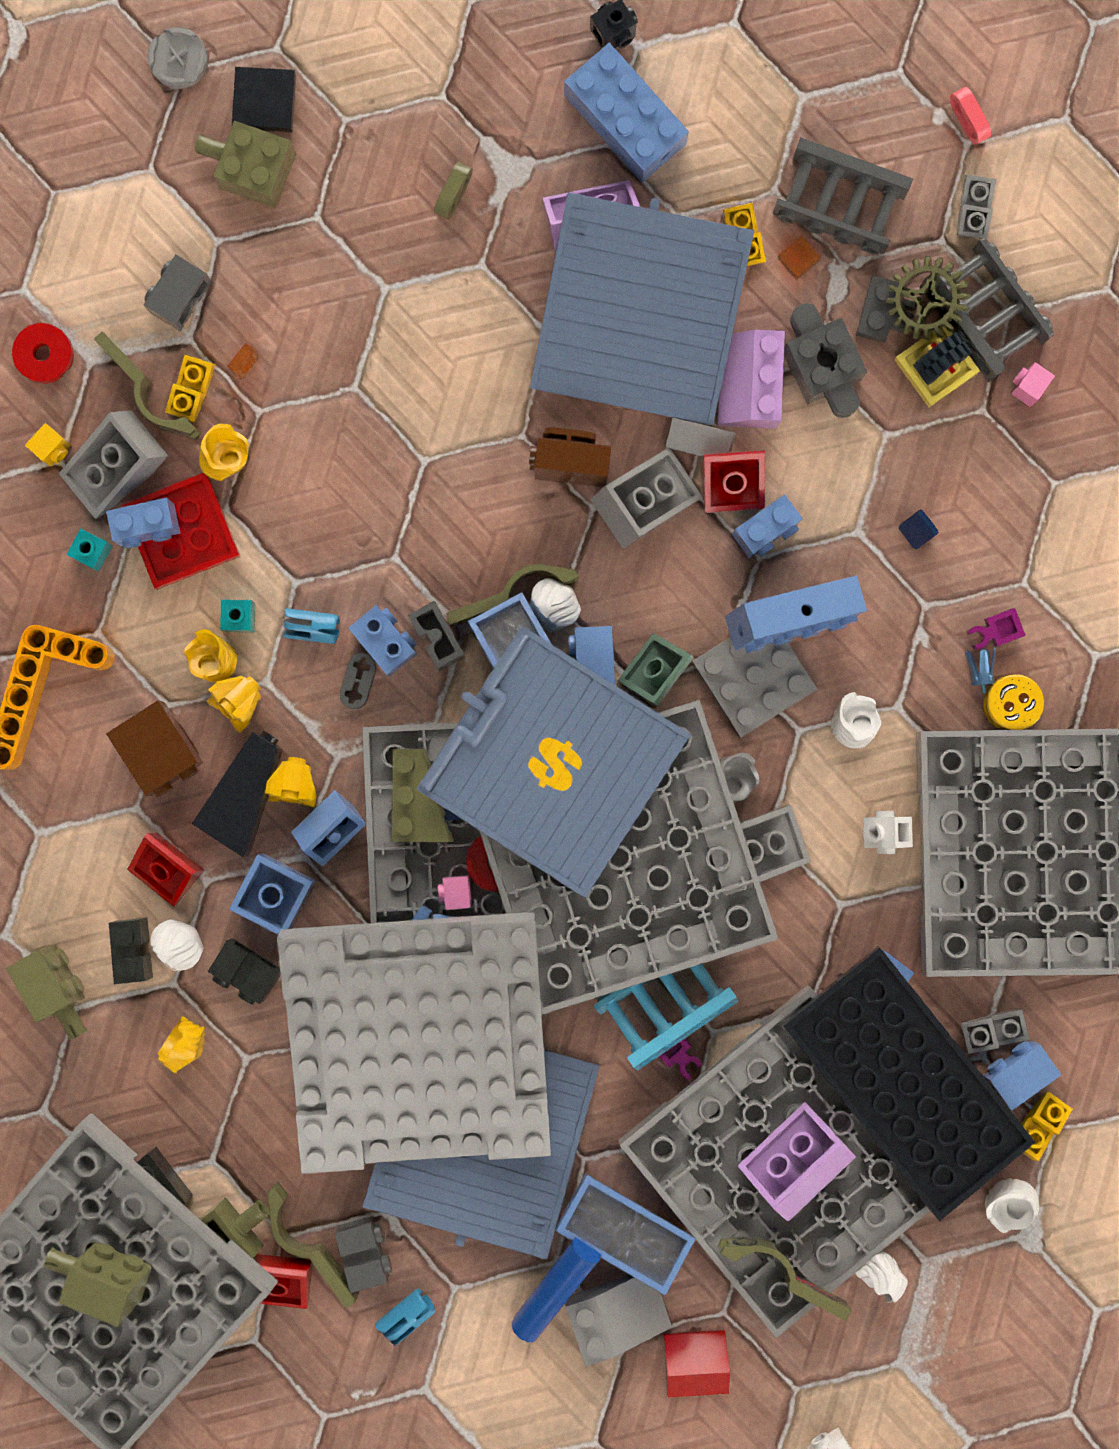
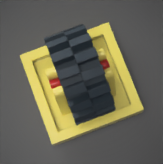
[894,326,980,408]

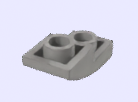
[957,175,996,240]
[666,418,736,456]
[961,1008,1030,1054]

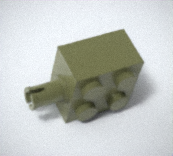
[195,120,296,209]
[6,945,88,1041]
[199,1197,270,1258]
[43,1243,152,1327]

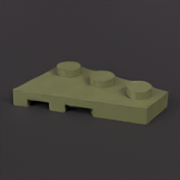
[392,749,454,842]

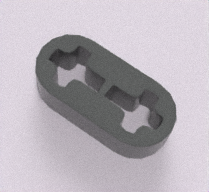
[340,653,377,709]

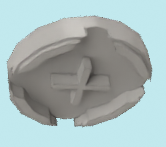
[148,27,208,89]

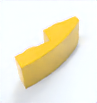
[722,203,766,266]
[165,354,216,422]
[1021,1091,1073,1161]

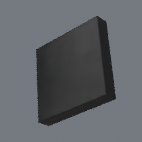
[232,67,296,132]

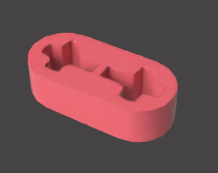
[950,87,991,145]

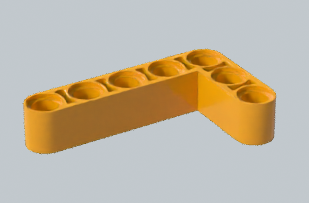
[0,625,115,770]

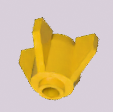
[206,676,261,733]
[265,757,317,808]

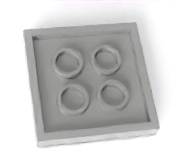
[692,637,817,738]

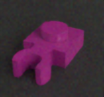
[966,608,1026,650]
[652,1035,703,1079]

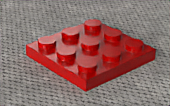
[121,472,241,590]

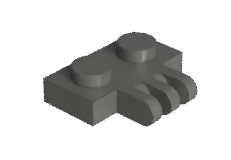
[856,275,917,343]

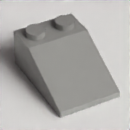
[59,411,168,519]
[590,448,702,549]
[740,805,810,882]
[566,1275,672,1367]

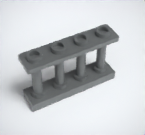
[773,137,913,255]
[919,238,1054,382]

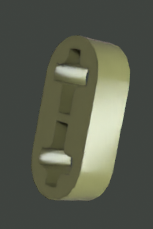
[434,162,473,219]

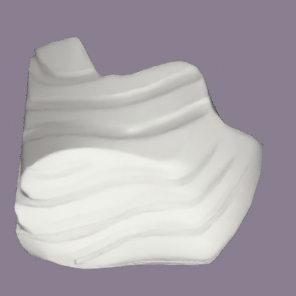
[529,578,581,632]
[831,692,881,749]
[151,919,204,971]
[985,1178,1039,1233]
[855,1251,908,1303]

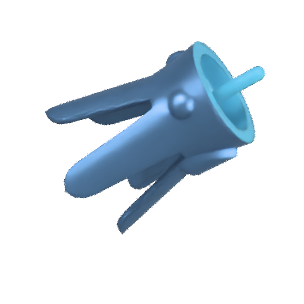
[965,648,996,694]

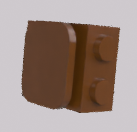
[529,427,611,487]
[106,700,203,798]

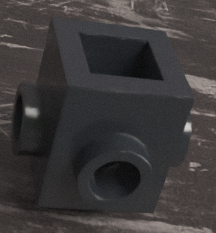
[590,0,638,49]

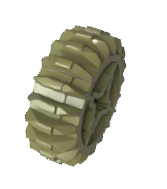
[886,256,970,340]

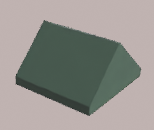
[617,633,694,709]

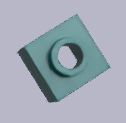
[66,528,113,572]
[220,600,255,633]

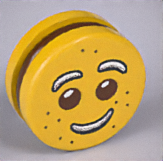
[983,674,1044,730]

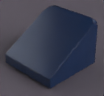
[898,509,939,549]

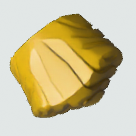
[199,424,249,481]
[184,629,238,683]
[158,1016,205,1074]

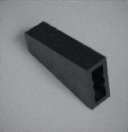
[192,730,283,857]

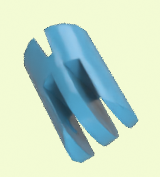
[283,608,340,644]
[375,1288,436,1346]

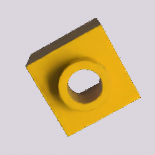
[25,423,71,467]

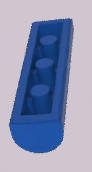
[511,1237,602,1343]

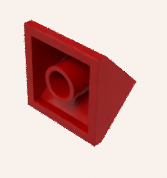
[701,450,765,513]
[127,833,204,907]
[253,1254,313,1309]
[664,1330,730,1398]

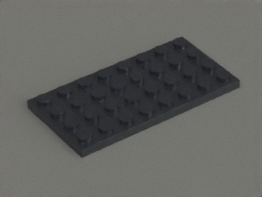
[782,946,1036,1221]

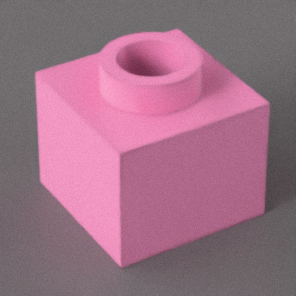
[1011,362,1055,407]
[438,875,472,910]

